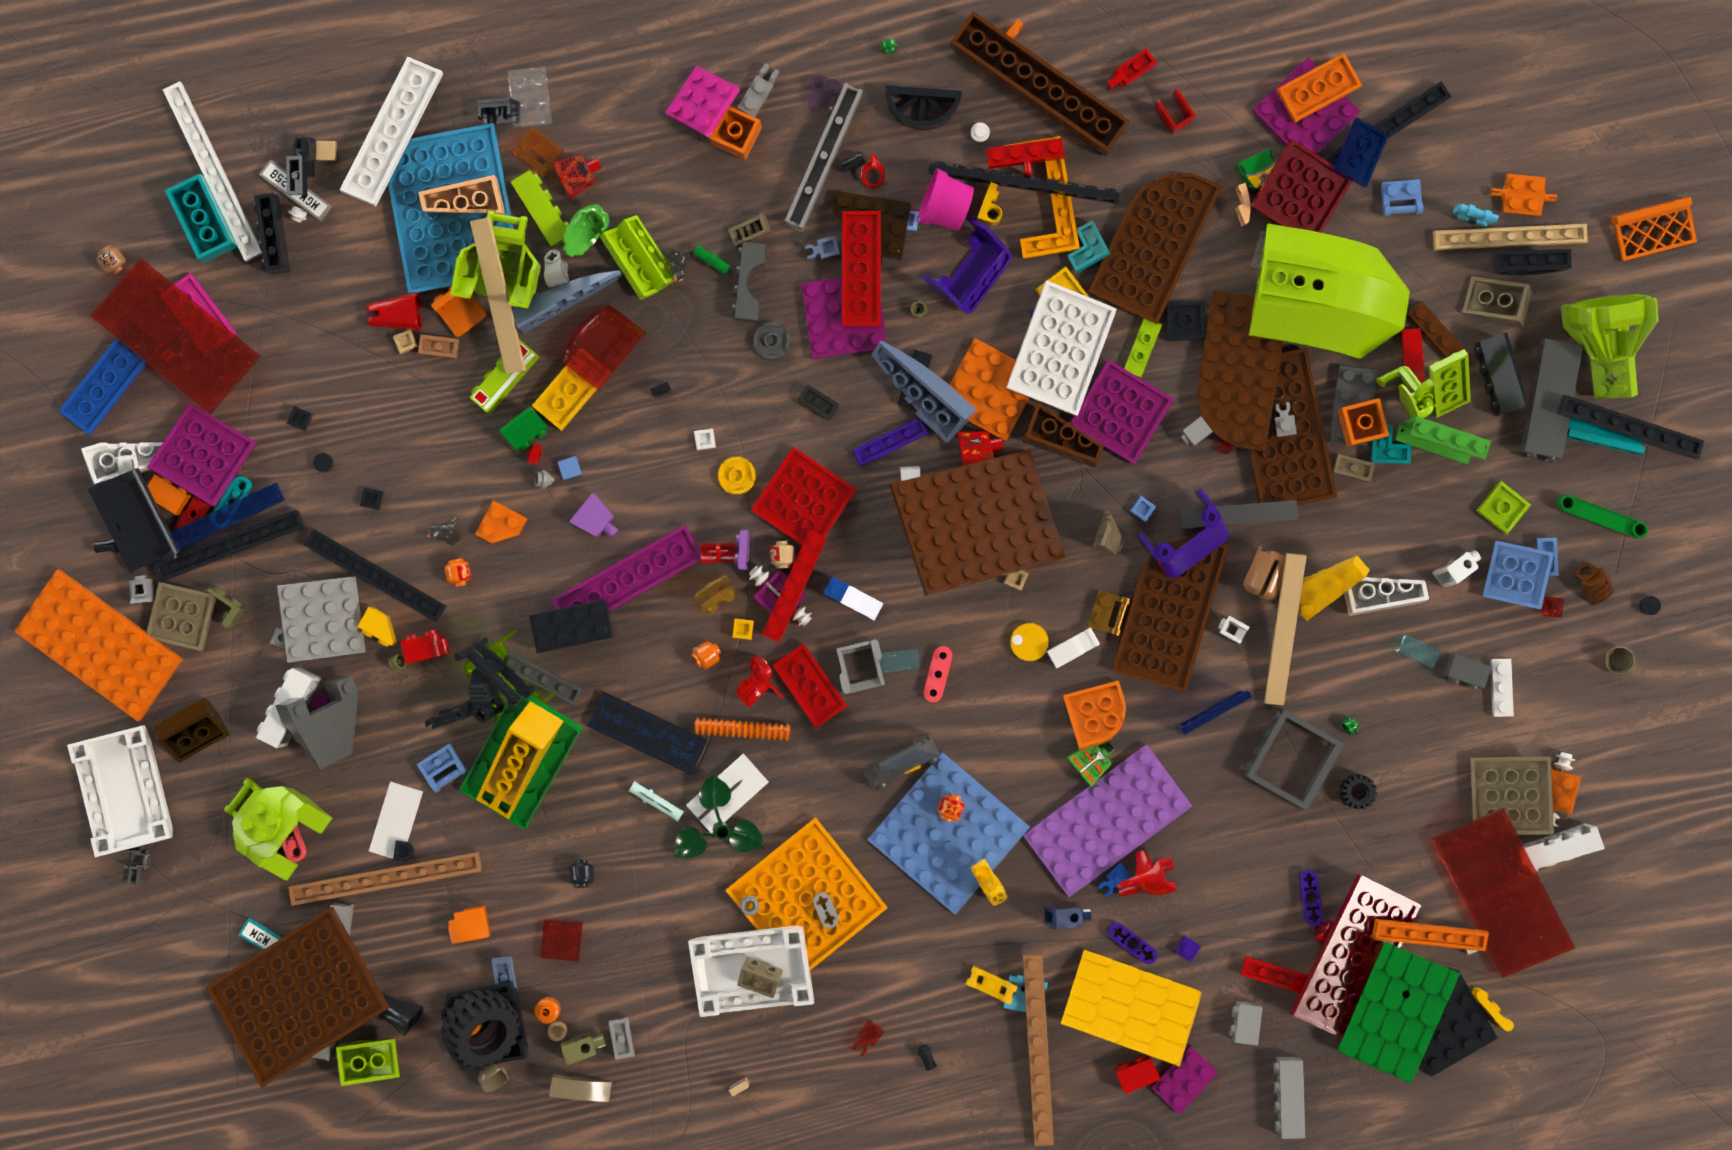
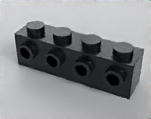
[253,193,290,275]

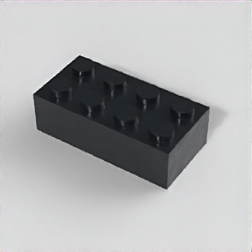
[529,600,615,653]

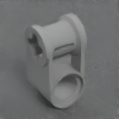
[544,250,569,288]

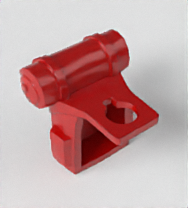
[736,656,784,708]

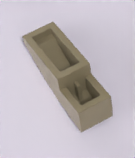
[549,1074,612,1102]

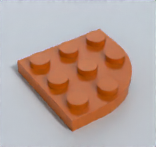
[1063,680,1126,750]

